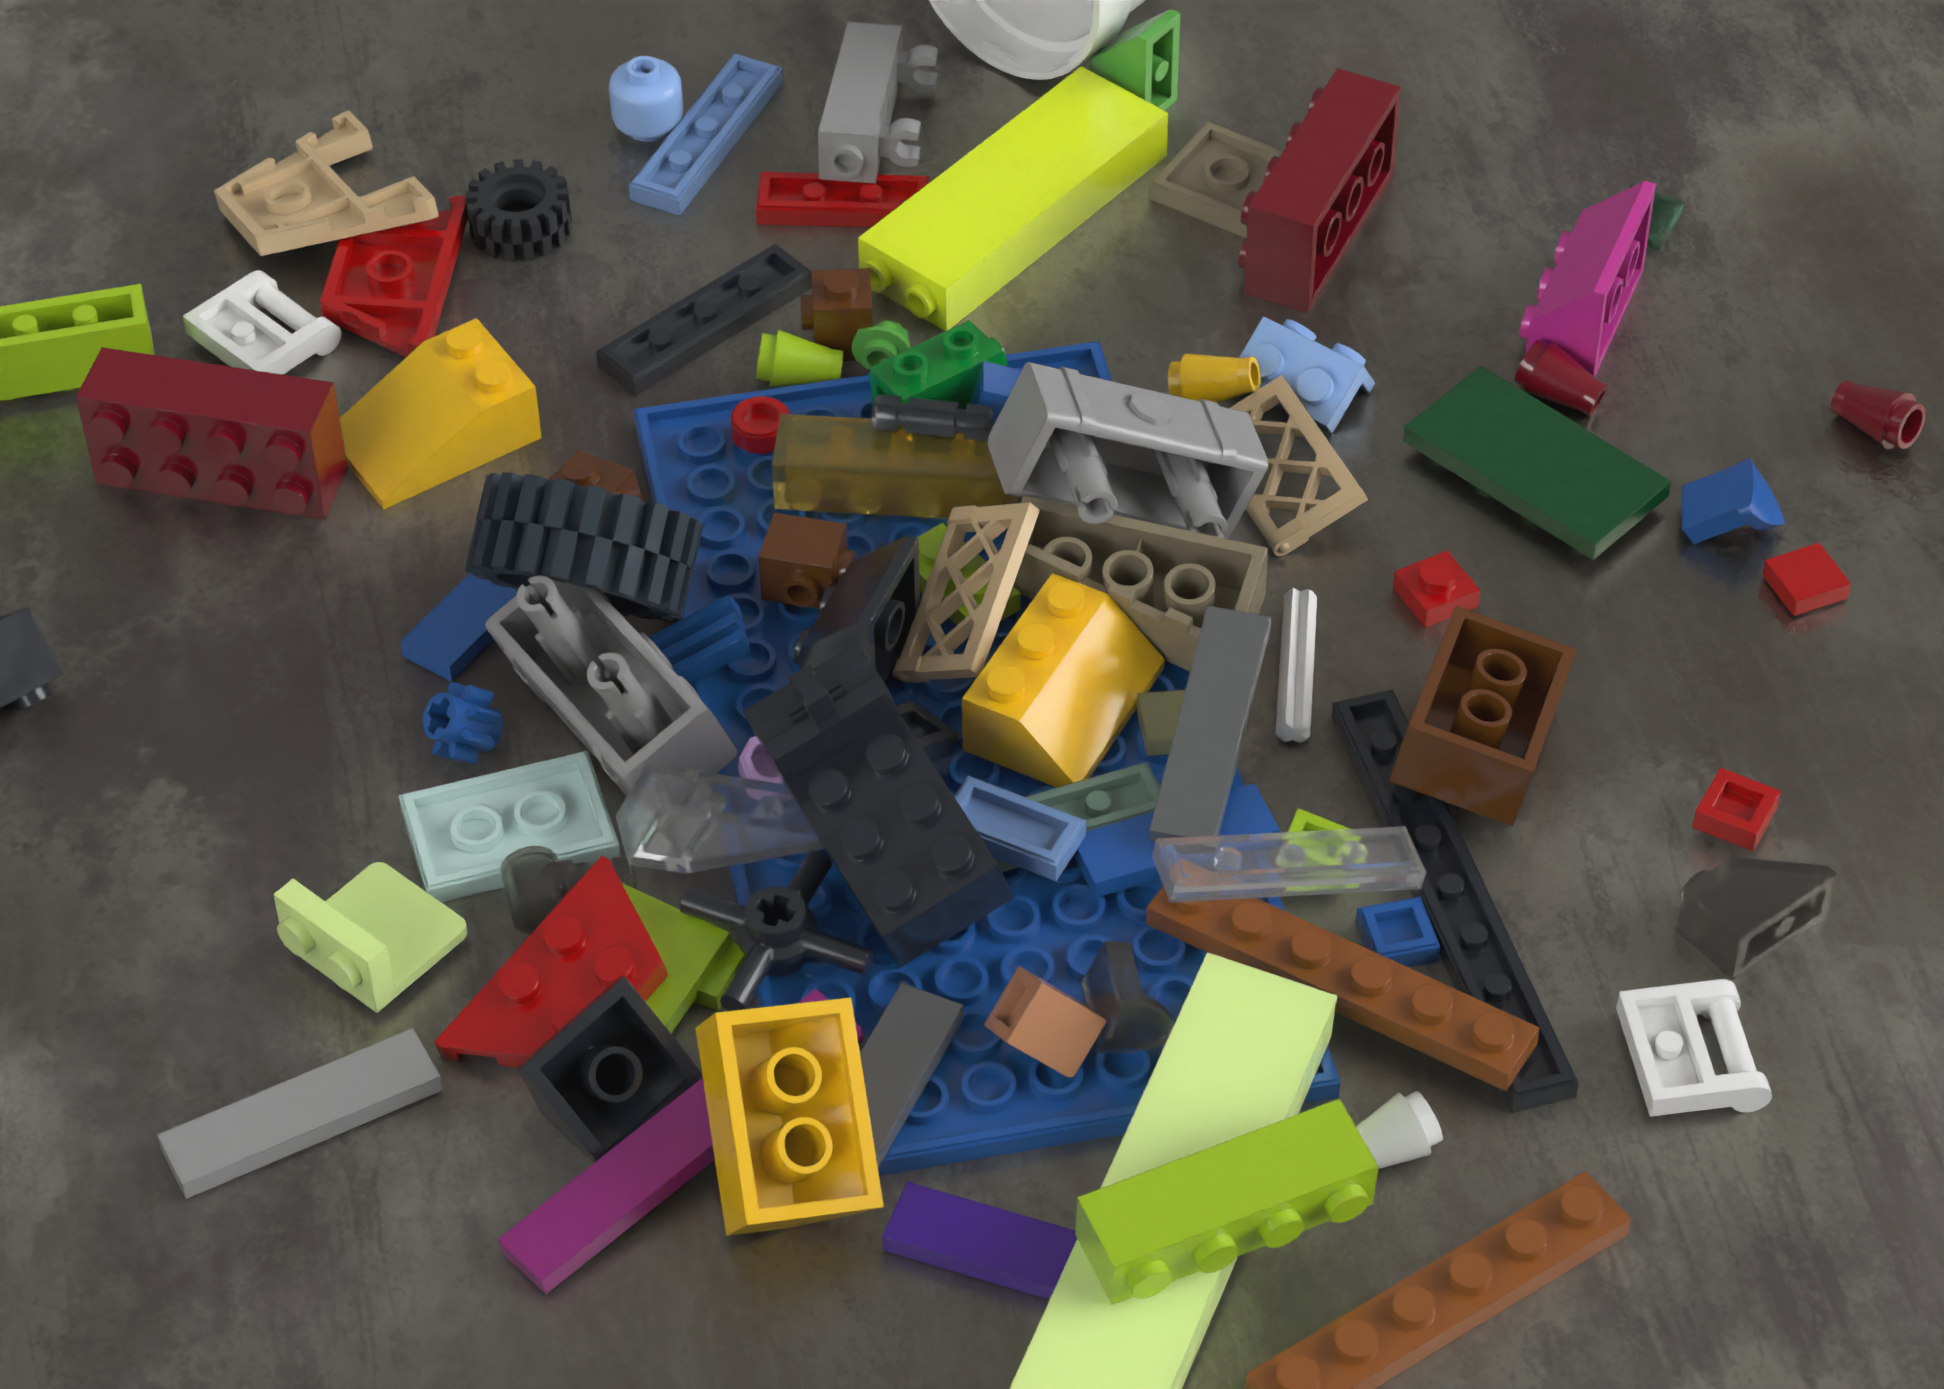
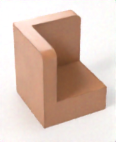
[984,966,1107,1077]

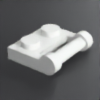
[182,271,341,375]
[1616,979,1772,1117]

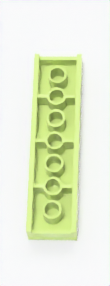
[1010,952,1337,1389]

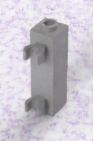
[818,22,938,183]

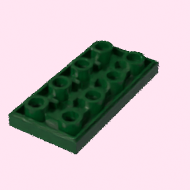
[1403,365,1671,560]

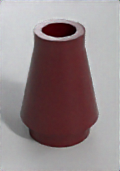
[1514,340,1608,417]
[1831,380,1926,449]

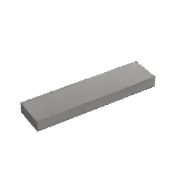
[157,1028,443,1199]

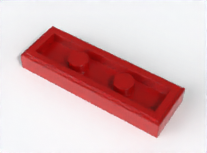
[755,172,930,227]

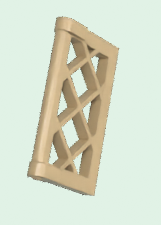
[1230,375,1368,557]
[892,502,1040,683]

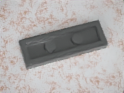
[860,983,964,1168]

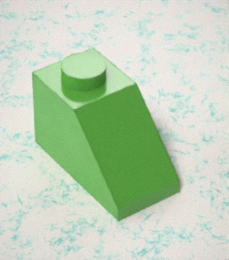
[1089,9,1180,111]

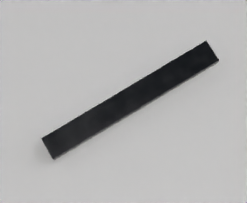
[1331,689,1579,1113]

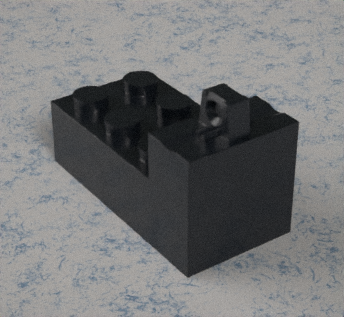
[743,642,1014,968]

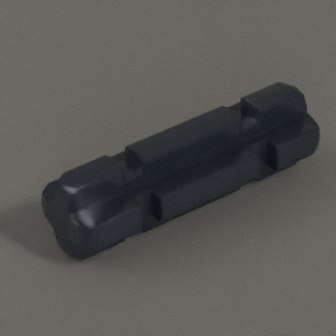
[872,394,993,442]

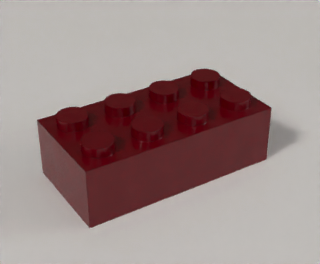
[1238,68,1401,313]
[76,347,348,520]

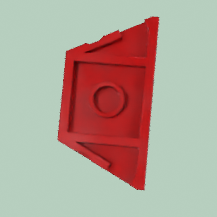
[320,195,468,357]
[434,856,668,1068]

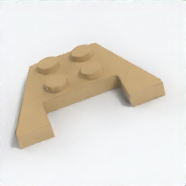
[214,110,439,256]

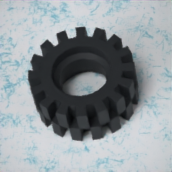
[465,159,572,262]

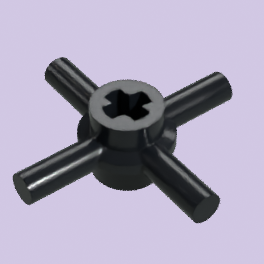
[680,850,875,1011]

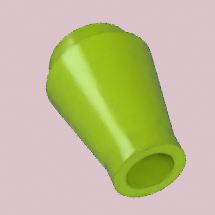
[755,329,843,388]

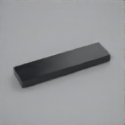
[596,244,812,396]

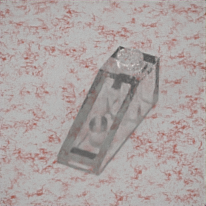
[615,763,824,873]

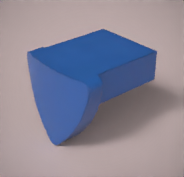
[1682,458,1785,544]

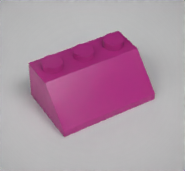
[1519,181,1656,377]

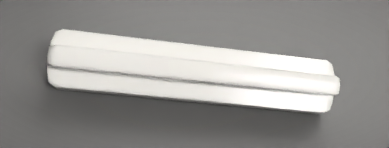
[1276,588,1317,743]

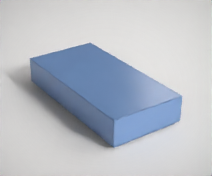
[954,776,1086,881]

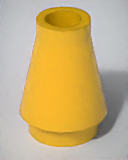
[1168,353,1261,404]

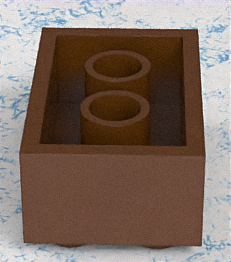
[1389,606,1577,827]

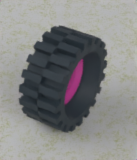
[465,472,703,621]

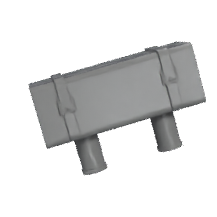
[988,362,1268,539]
[485,575,737,821]

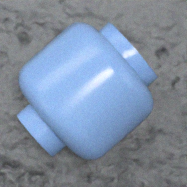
[609,56,683,142]

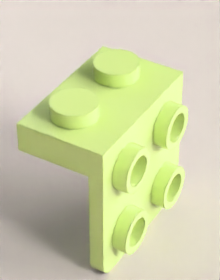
[273,862,467,1013]

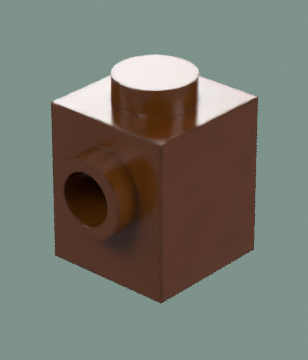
[801,268,873,361]
[758,513,857,609]

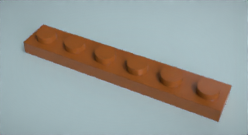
[1146,863,1540,1091]
[1245,1171,1631,1389]

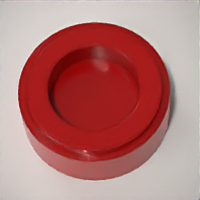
[730,396,791,454]

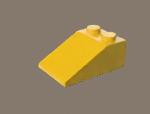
[340,318,542,510]

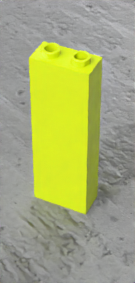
[858,66,1168,331]

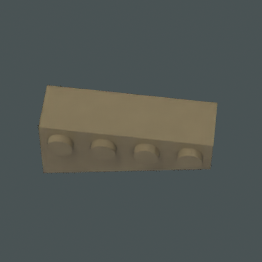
[1013,495,1268,672]

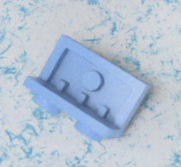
[1239,316,1375,433]

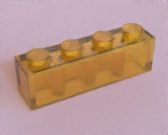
[772,414,1021,519]

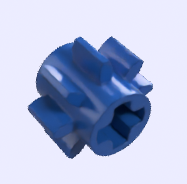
[423,682,503,765]

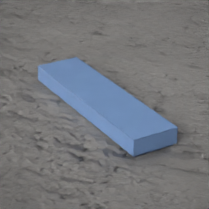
[629,53,784,216]

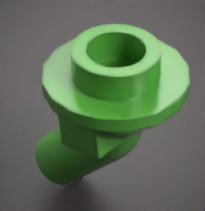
[852,320,910,369]

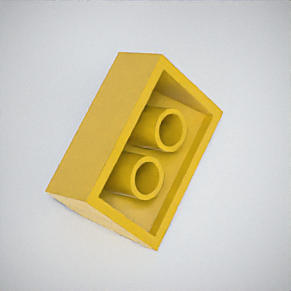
[962,573,1165,788]
[696,998,884,1236]

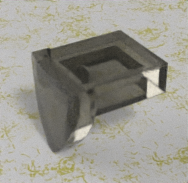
[1081,941,1176,1053]

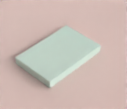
[398,751,621,903]

